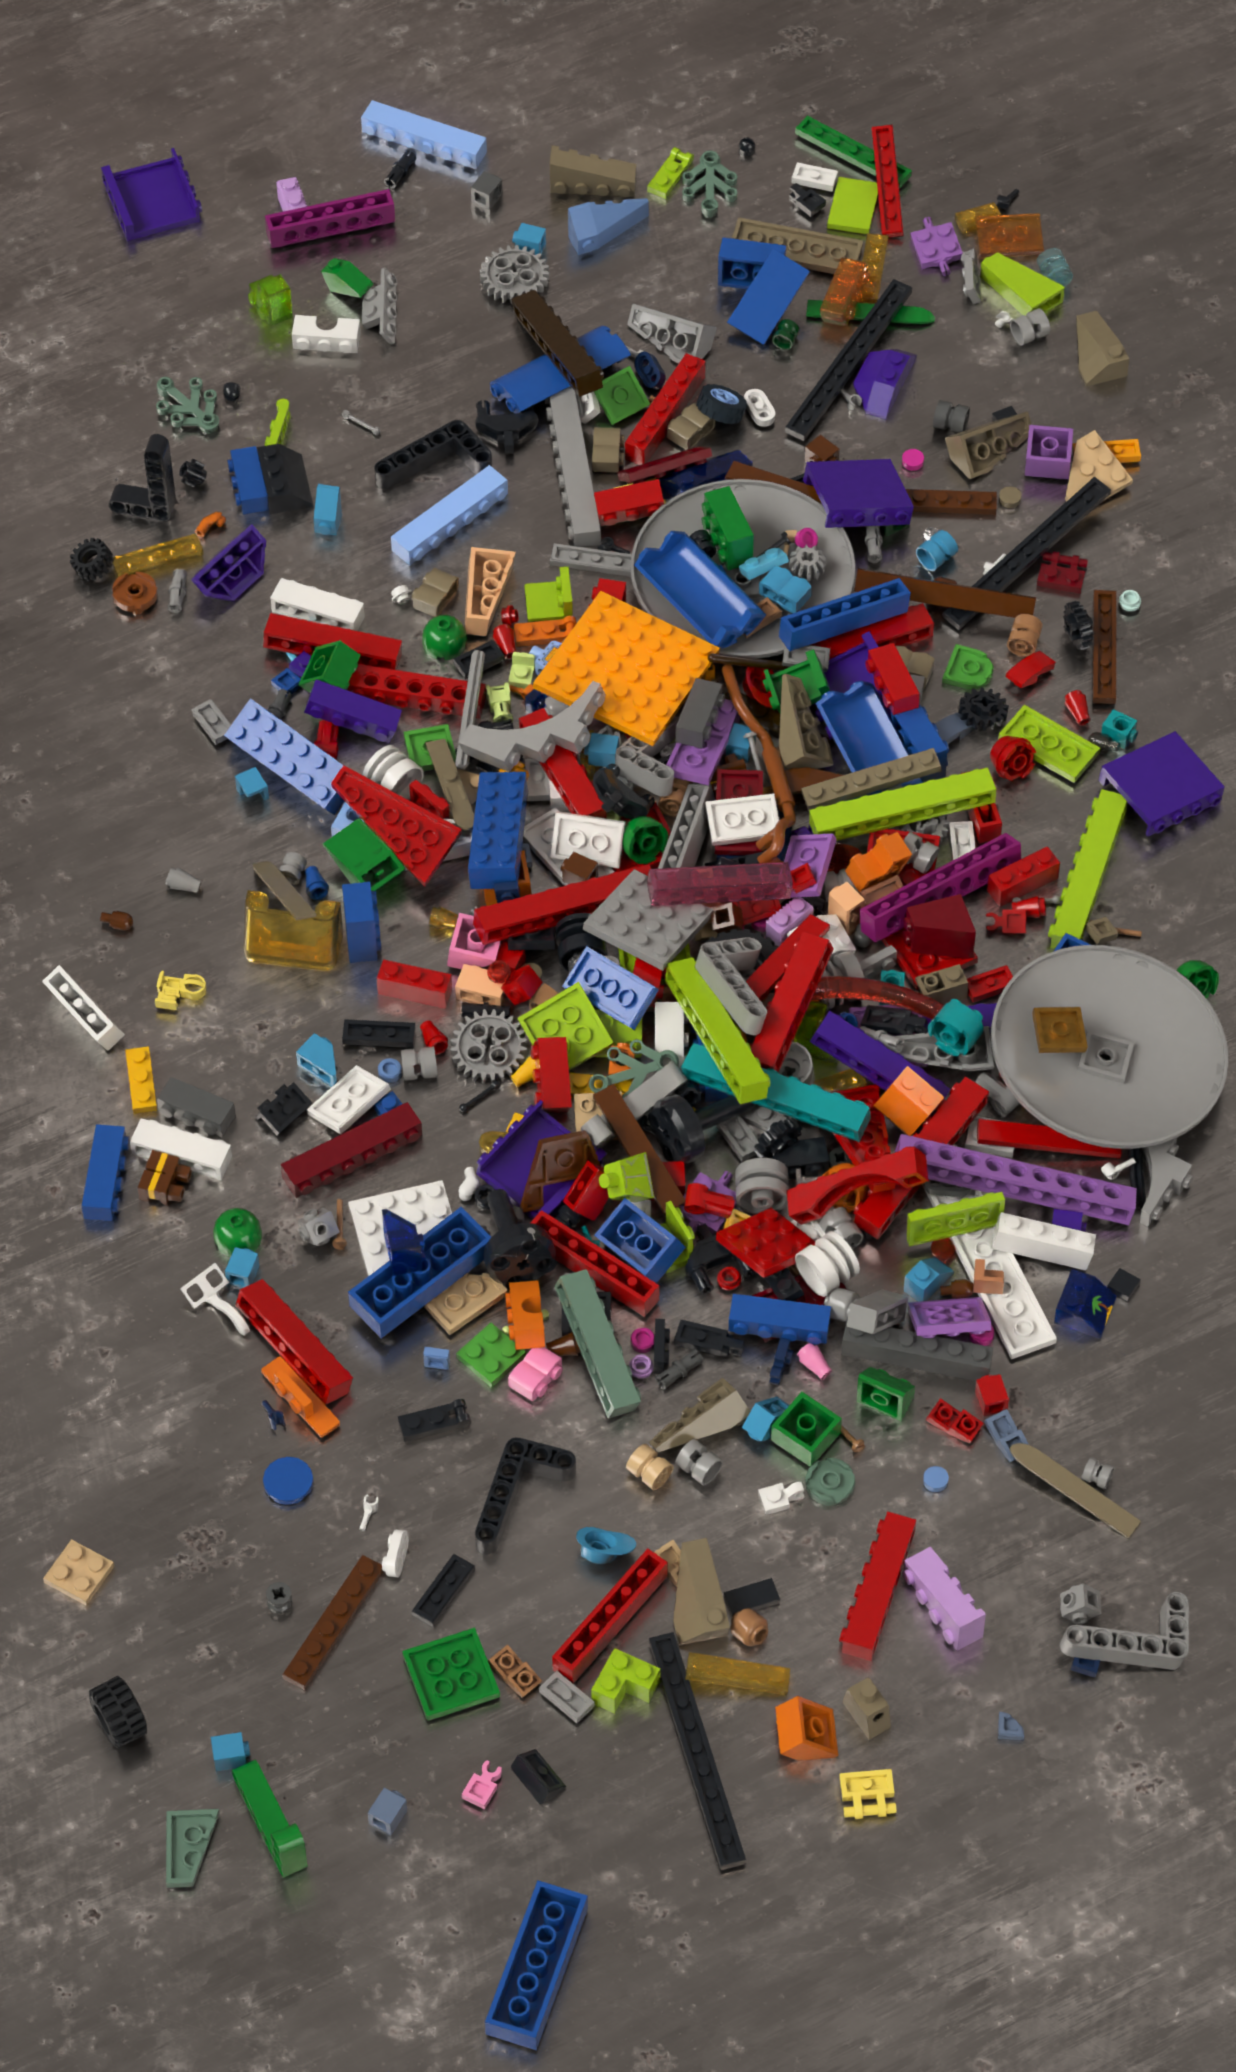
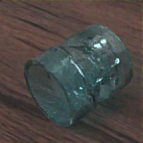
[1037,248,1073,287]

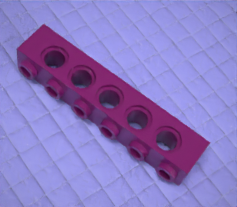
[265,189,395,248]

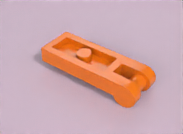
[513,616,577,647]

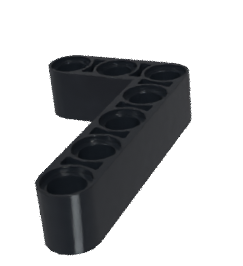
[374,420,492,489]
[108,434,176,521]
[475,1437,576,1555]

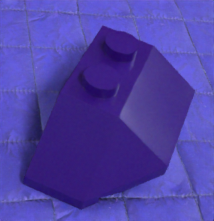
[853,349,917,419]
[191,524,267,602]

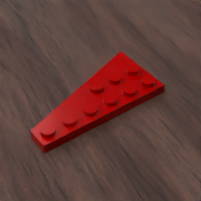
[331,765,462,887]
[830,1084,895,1193]

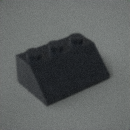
[257,444,314,514]

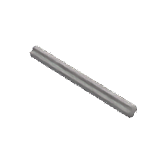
[455,650,485,770]

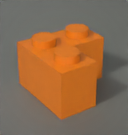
[845,832,912,892]

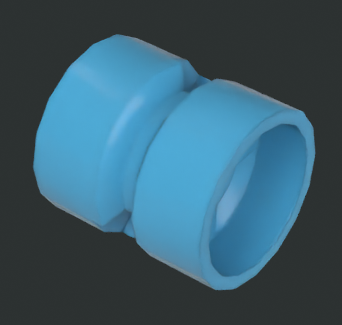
[916,530,958,571]

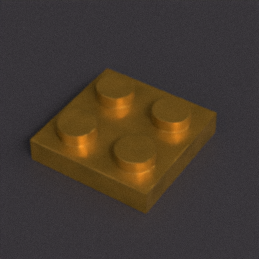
[1032,1007,1088,1053]

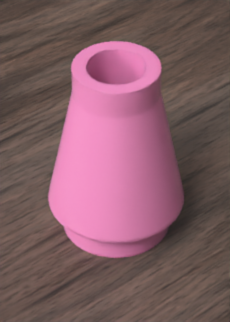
[797,1343,832,1380]

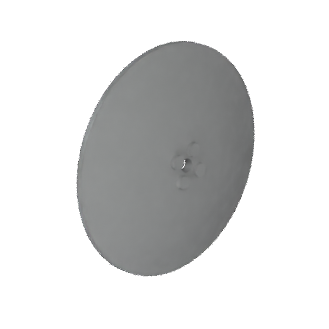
[630,479,855,659]
[991,945,1228,1149]

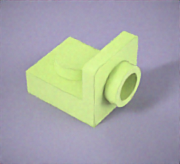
[508,652,535,689]

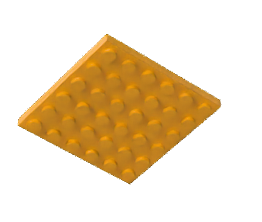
[533,591,720,746]

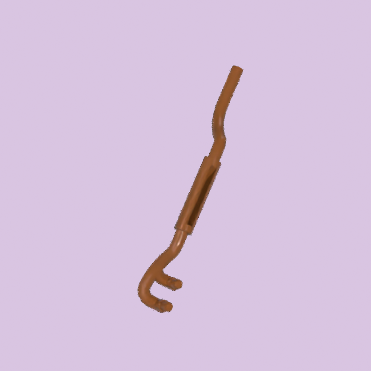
[722,664,796,870]

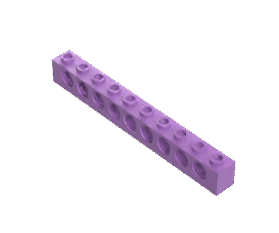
[895,1134,1137,1225]

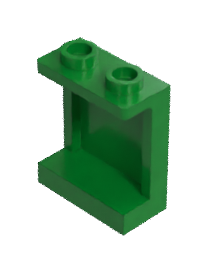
[763,649,831,713]

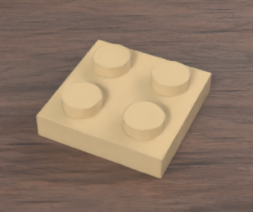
[43,1539,115,1606]

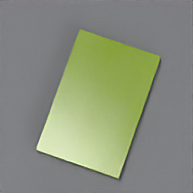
[827,177,878,235]

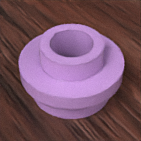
[629,1354,653,1379]

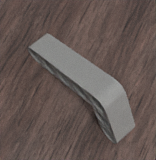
[614,702,686,797]
[695,937,767,1035]
[581,1061,688,1151]
[1060,1592,1189,1670]

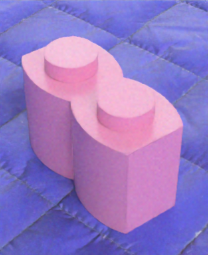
[508,1347,563,1401]

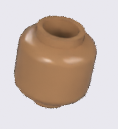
[730,1608,768,1647]

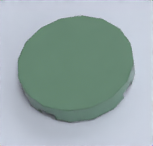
[805,1458,856,1506]

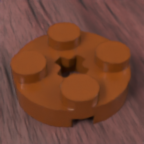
[112,572,158,615]

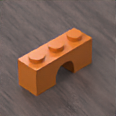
[505,1280,545,1350]

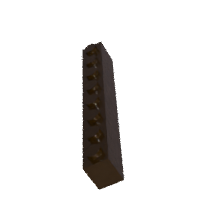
[511,290,604,397]

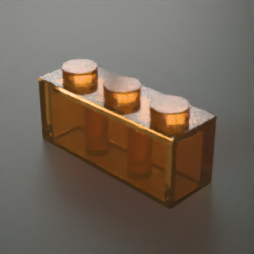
[820,257,870,327]

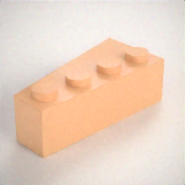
[464,547,516,636]

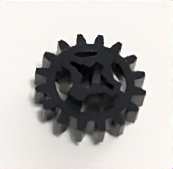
[1063,601,1093,650]
[958,687,1009,731]
[754,1118,802,1158]

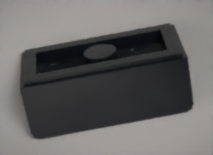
[511,1749,566,1804]

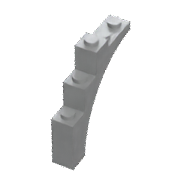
[458,681,606,772]
[1140,1138,1193,1227]

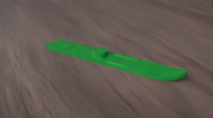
[806,300,935,324]

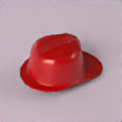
[742,667,774,708]

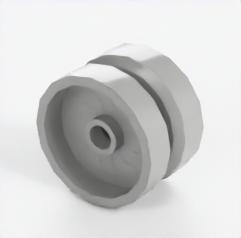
[735,1158,789,1214]

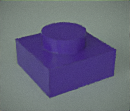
[289,651,311,678]

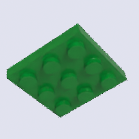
[402,1627,500,1721]

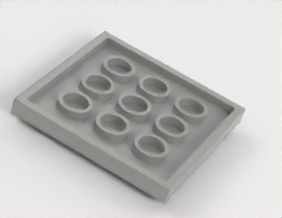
[583,869,714,971]

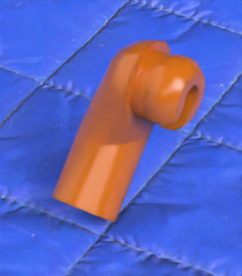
[195,512,226,537]

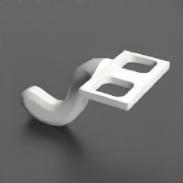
[180,1263,250,1336]

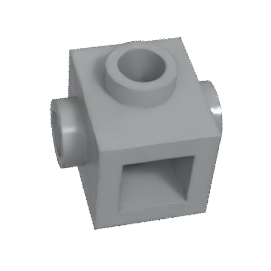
[298,1207,340,1246]
[1060,1583,1102,1624]

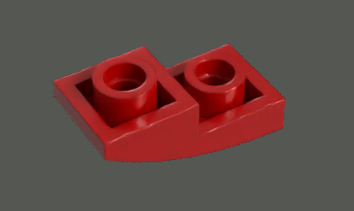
[1005,650,1056,688]
[925,1398,984,1443]

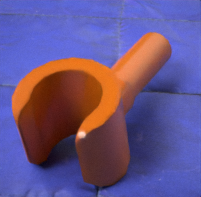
[509,684,538,702]

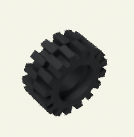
[70,538,114,581]

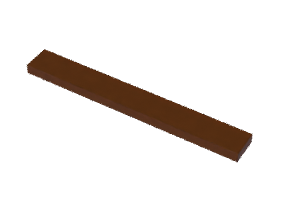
[854,568,1036,618]

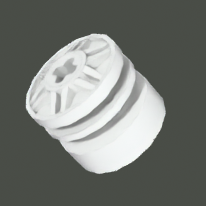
[362,745,424,800]
[795,1231,860,1297]

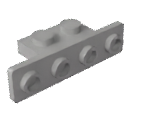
[362,268,397,345]

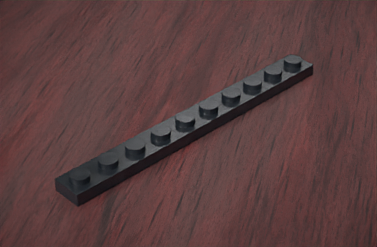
[785,279,912,441]
[943,476,1111,630]
[649,1632,746,1870]

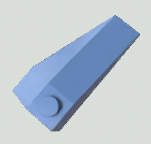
[568,198,649,255]

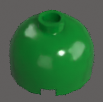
[422,615,467,660]
[622,816,668,864]
[1176,960,1219,998]
[213,1208,262,1257]

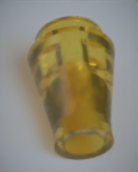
[429,906,459,929]

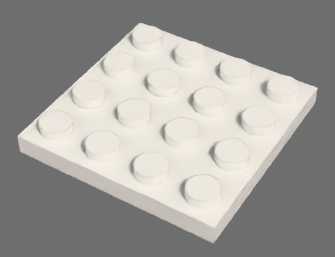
[348,1180,452,1276]

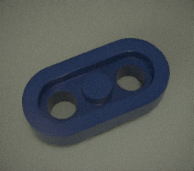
[634,351,666,390]

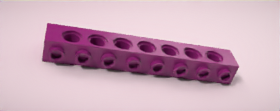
[860,833,1021,942]

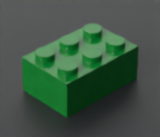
[701,486,754,571]

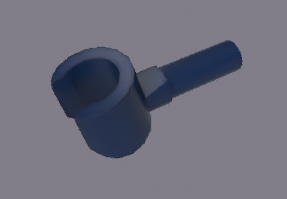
[262,1400,286,1430]

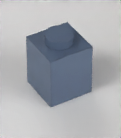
[368,1788,407,1835]

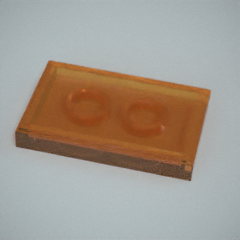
[975,213,1044,257]

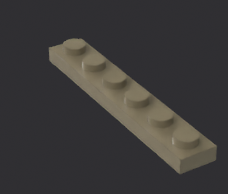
[801,748,941,811]

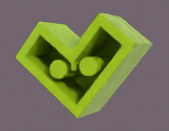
[591,1648,661,1714]

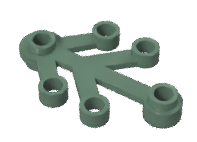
[682,150,738,217]
[156,377,219,433]
[589,1039,679,1098]

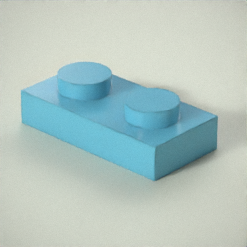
[739,547,789,580]

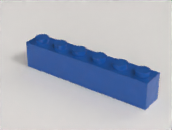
[779,578,911,651]

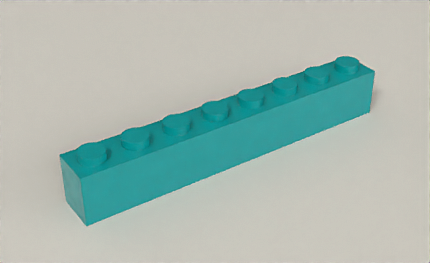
[681,1043,871,1142]

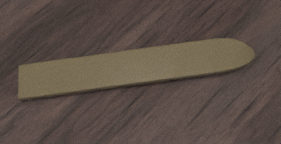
[425,739,474,830]
[253,861,316,921]
[1009,1443,1141,1539]

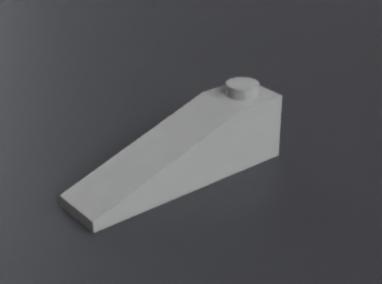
[627,304,717,363]
[895,1026,994,1071]

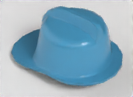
[576,1527,636,1564]

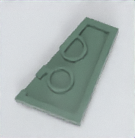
[166,1809,220,1888]

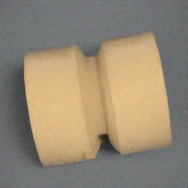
[626,1444,674,1491]

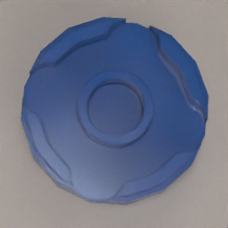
[263,1457,314,1505]

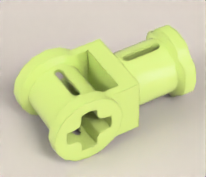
[486,682,514,723]

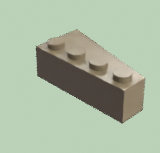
[549,145,637,198]

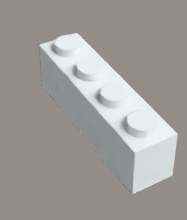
[270,578,365,631]
[42,965,125,1051]
[130,1118,232,1181]
[991,1212,1096,1270]

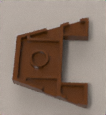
[520,1130,601,1213]

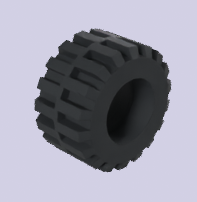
[89,1676,147,1748]

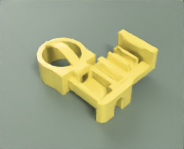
[155,971,206,1010]

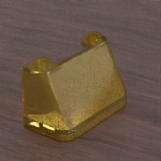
[244,890,343,971]

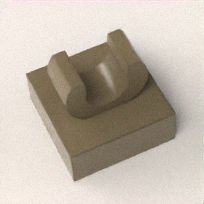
[1085,917,1119,945]

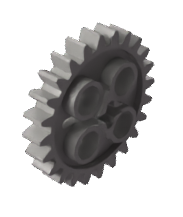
[480,245,549,304]
[450,1009,528,1084]

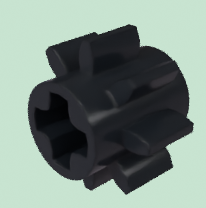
[179,458,207,488]

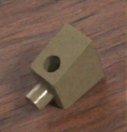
[842,1677,891,1740]

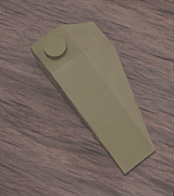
[1076,311,1129,386]
[945,411,1031,479]
[779,674,834,769]
[649,1378,751,1452]
[673,1538,730,1646]

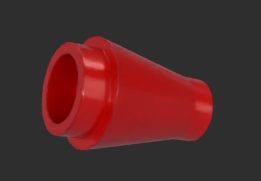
[492,624,516,659]
[1064,690,1091,726]
[1012,895,1046,919]
[420,1020,448,1055]

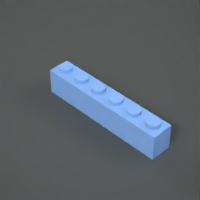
[361,100,487,169]
[391,465,508,566]

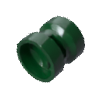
[772,319,800,350]

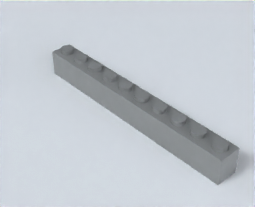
[544,386,601,547]

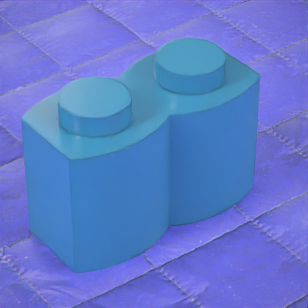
[759,566,812,613]

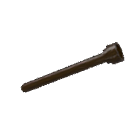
[708,653,790,671]

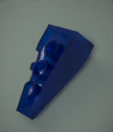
[659,450,753,498]

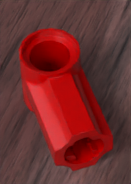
[314,720,339,760]
[684,1183,735,1218]

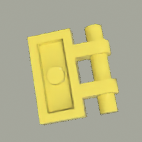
[839,1769,896,1819]

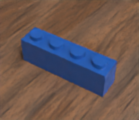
[82,1124,130,1221]
[728,1294,831,1345]

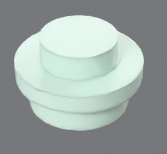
[1119,590,1141,611]

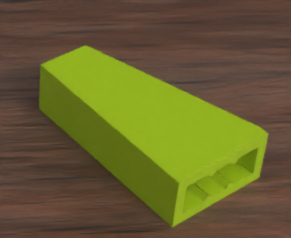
[980,252,1065,316]

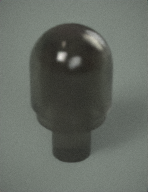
[1088,732,1120,752]

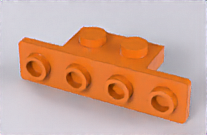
[261,1356,340,1438]

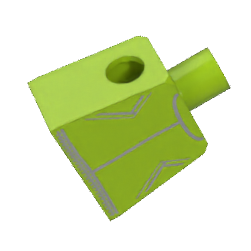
[599,1152,655,1203]

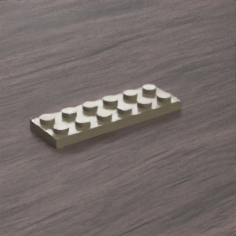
[732,217,863,278]

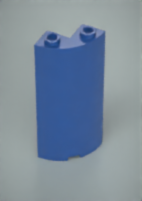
[489,326,631,414]
[634,531,766,649]
[816,681,924,796]

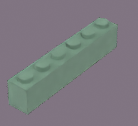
[554,1269,641,1418]

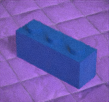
[227,446,269,515]

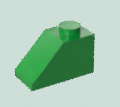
[321,258,373,298]

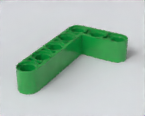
[231,1759,308,1878]

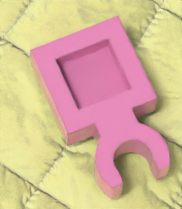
[462,1760,502,1810]

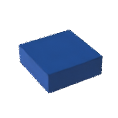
[271,668,301,697]

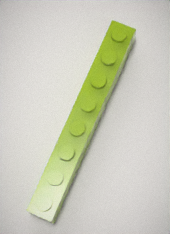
[809,767,996,841]
[1048,789,1127,949]
[665,957,770,1104]

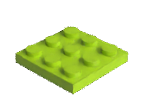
[517,982,615,1071]

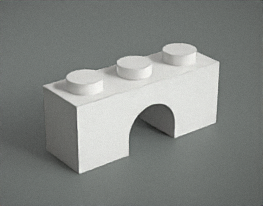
[292,315,361,353]

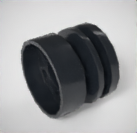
[555,913,608,972]

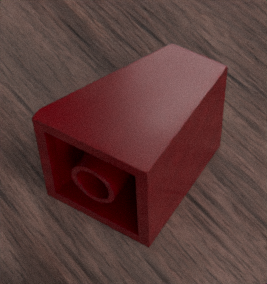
[902,894,976,959]

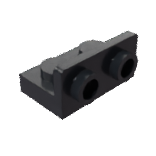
[255,1082,313,1135]

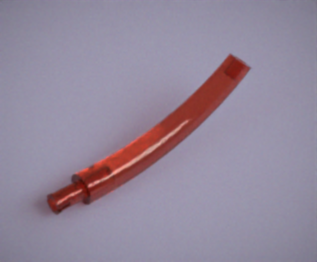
[774,976,944,1020]

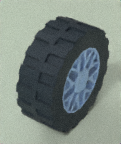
[696,384,747,424]

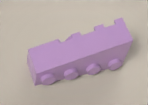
[902,1547,986,1651]

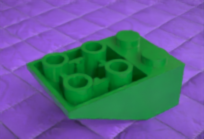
[322,818,405,891]

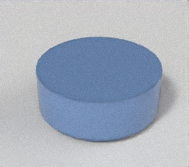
[378,1058,402,1083]
[923,1466,949,1492]

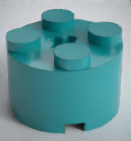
[928,999,984,1056]

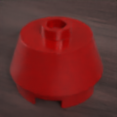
[990,736,1036,781]

